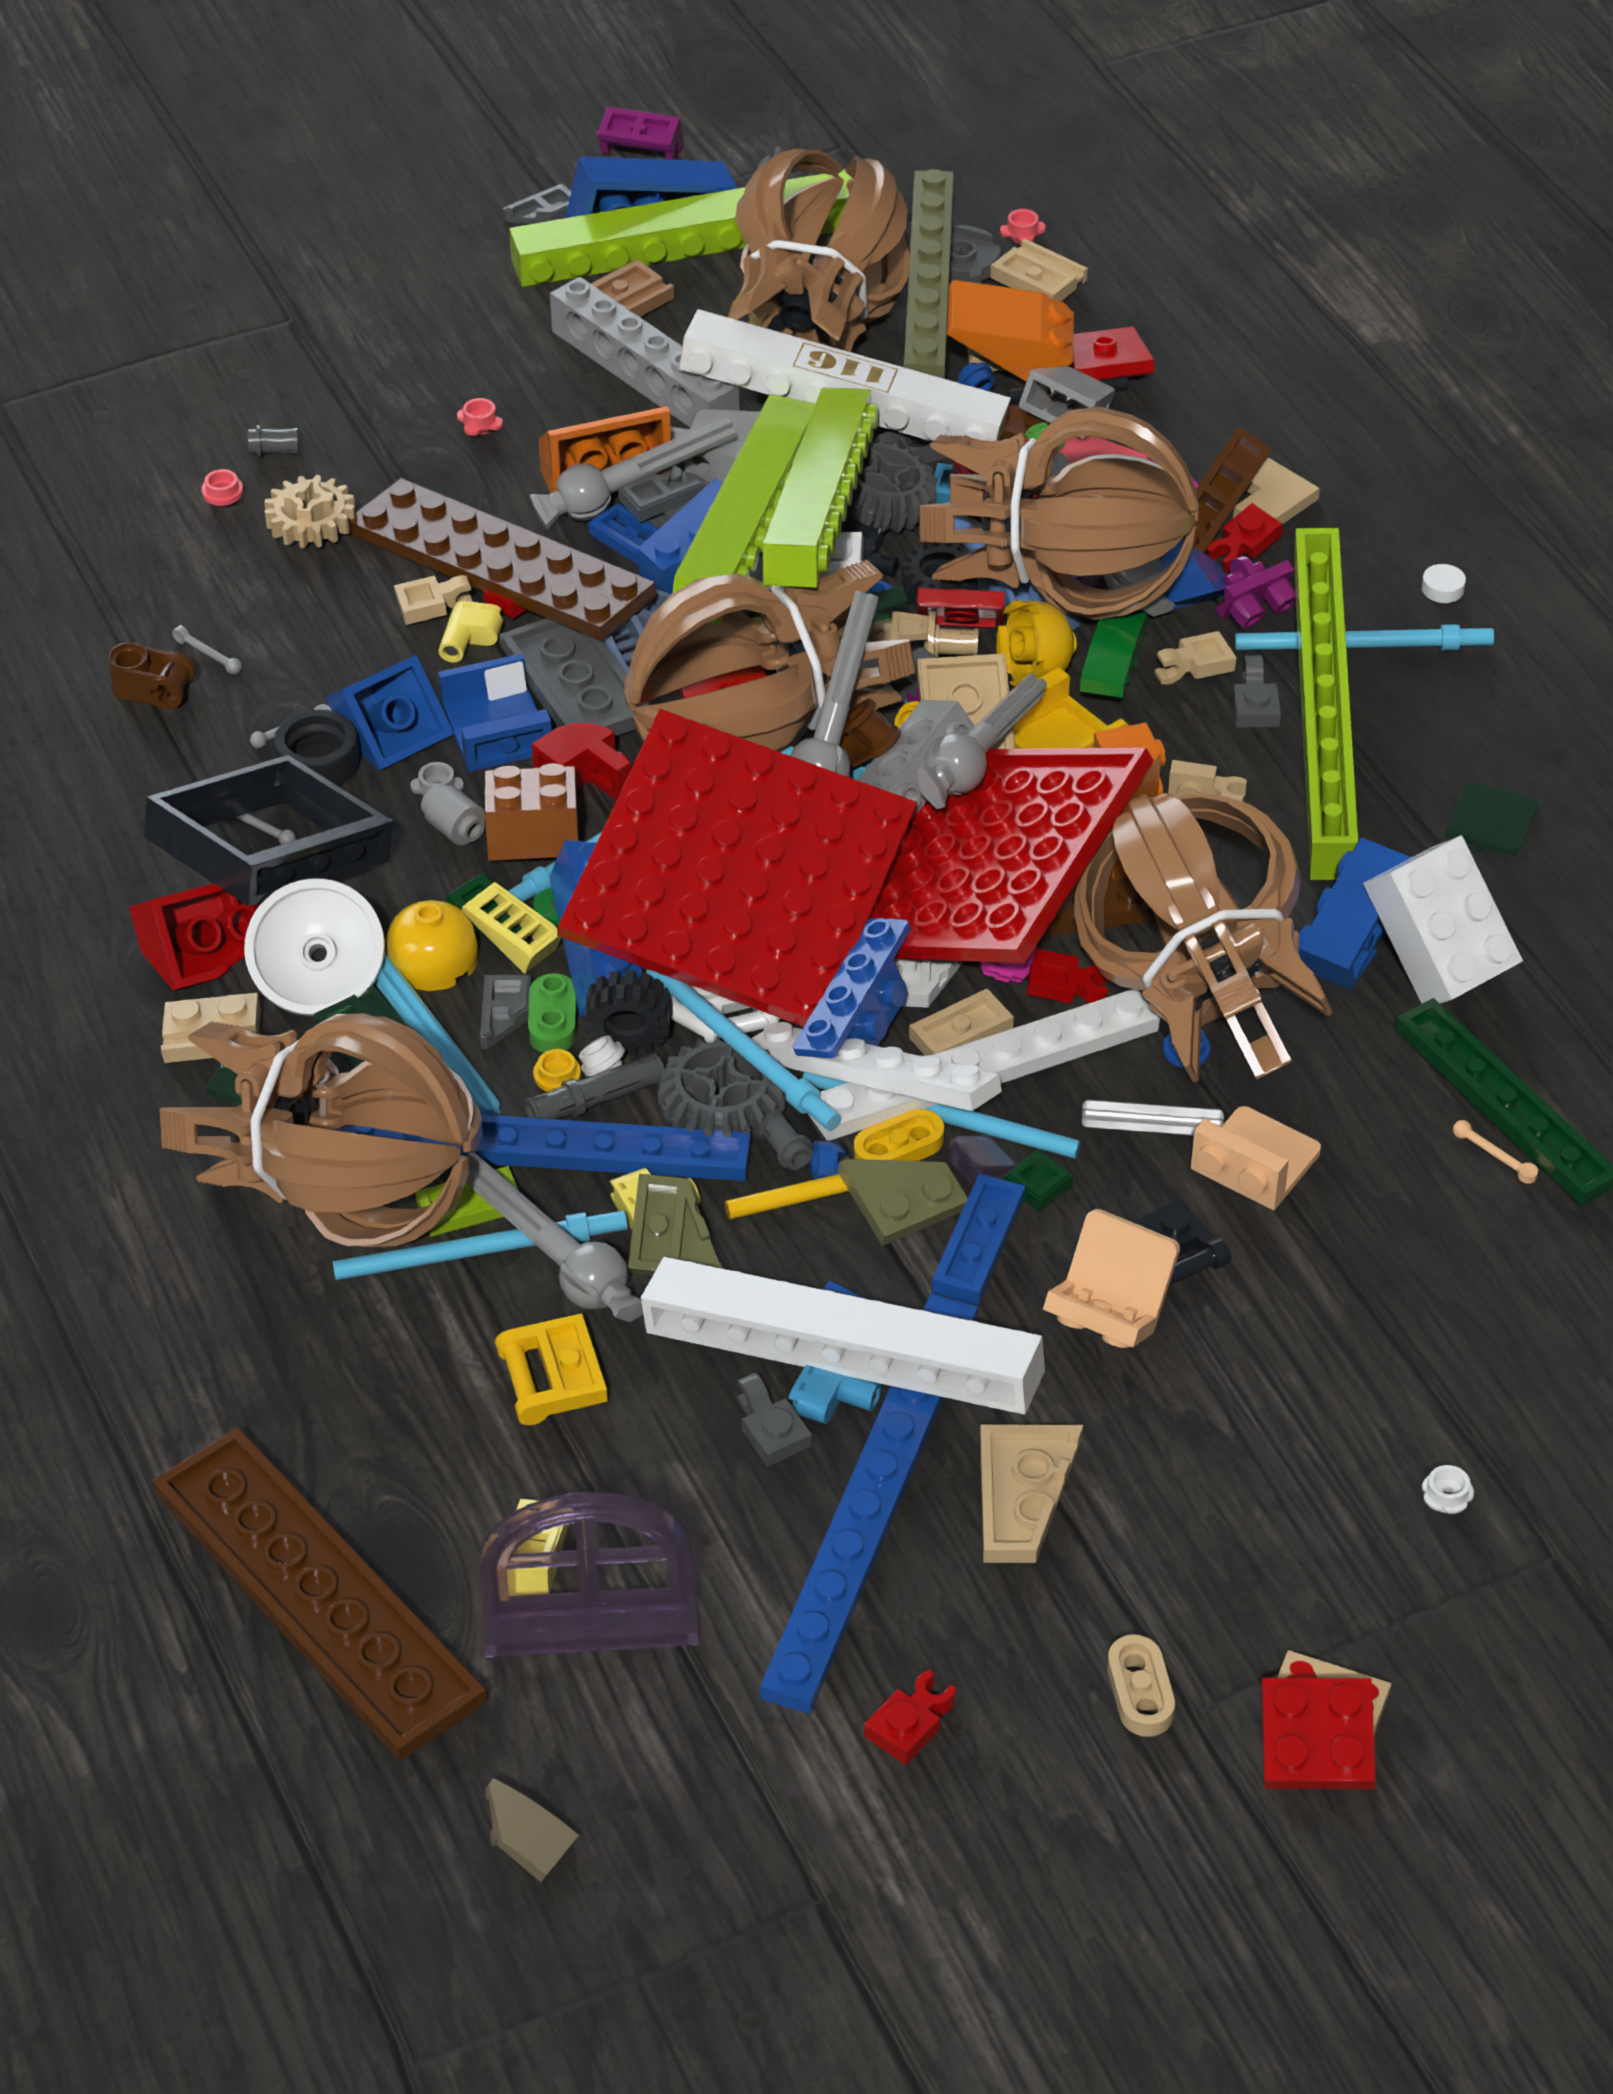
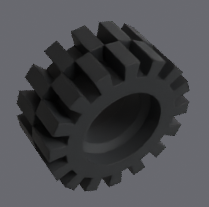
[902,542,978,612]
[584,970,671,1055]

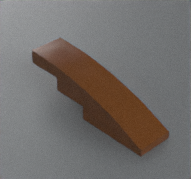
[1165,426,1273,554]

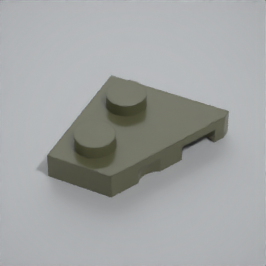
[837,1159,968,1246]
[628,1174,723,1276]

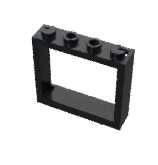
[144,755,393,906]

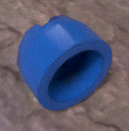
[811,1141,847,1179]

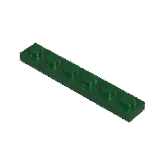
[1395,998,1613,1207]

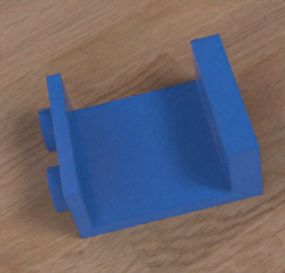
[438,654,552,772]

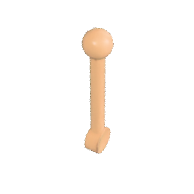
[1453,1120,1538,1184]

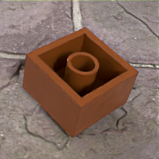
[485,763,578,861]

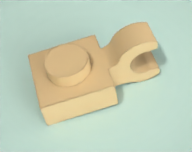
[394,575,473,625]
[1154,631,1237,685]
[1168,760,1247,802]

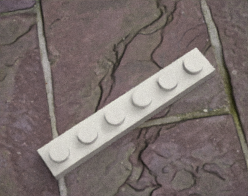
[751,1022,1002,1111]

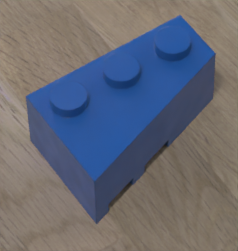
[638,478,763,594]
[1299,837,1411,990]

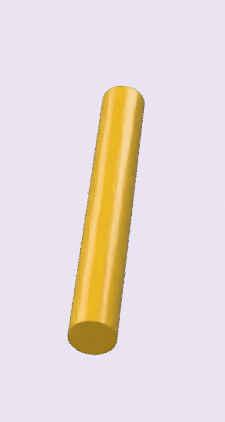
[725,1174,849,1220]

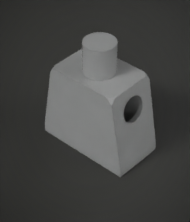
[1018,366,1115,439]
[671,409,760,483]

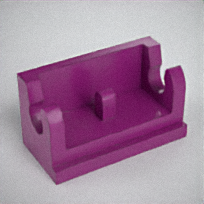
[597,106,683,160]

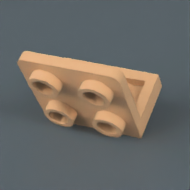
[1191,1106,1321,1211]
[1043,1209,1180,1348]

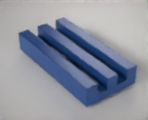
[588,503,658,565]

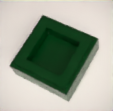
[1005,1149,1073,1212]

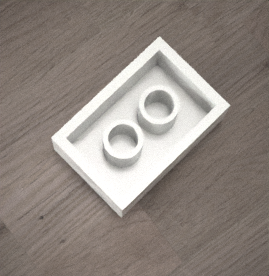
[1363,835,1523,1004]

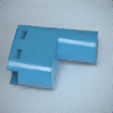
[788,1365,882,1424]

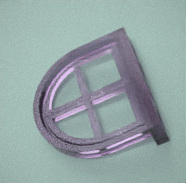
[480,1492,699,1657]

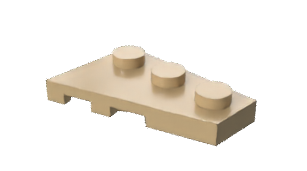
[980,1425,1083,1563]

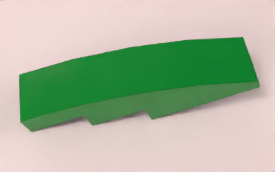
[1080,609,1150,698]

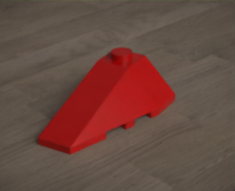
[128,883,262,991]

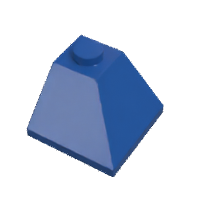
[325,655,454,771]

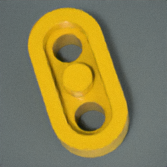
[854,1109,944,1161]

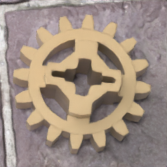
[264,475,356,548]

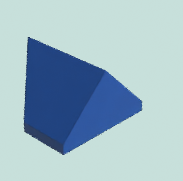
[1160,540,1227,610]

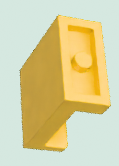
[1013,667,1129,749]

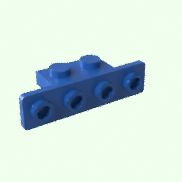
[792,918,911,1058]

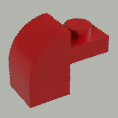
[532,723,632,801]

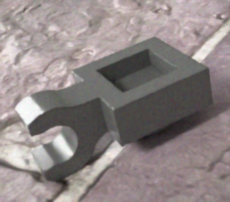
[1232,655,1281,727]
[737,1373,812,1467]

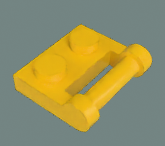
[495,1313,608,1426]

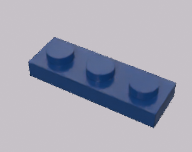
[932,1174,1025,1305]

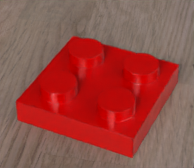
[1262,1678,1375,1789]

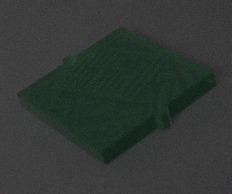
[1445,781,1539,857]

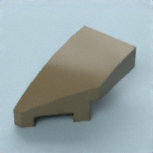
[485,1778,579,1882]

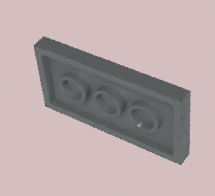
[500,618,650,736]

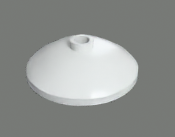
[244,879,385,1016]

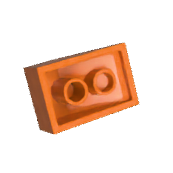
[947,280,1074,382]

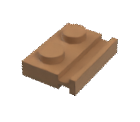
[591,259,674,317]

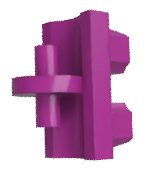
[1215,556,1296,630]

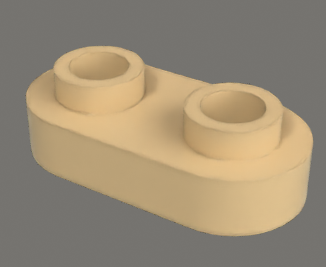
[1107,1635,1175,1737]

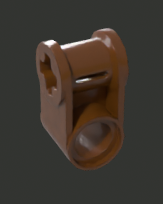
[108,642,197,709]
[839,698,901,770]

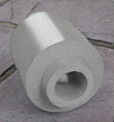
[421,784,486,845]

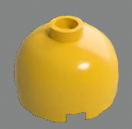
[997,601,1077,686]
[385,900,479,991]

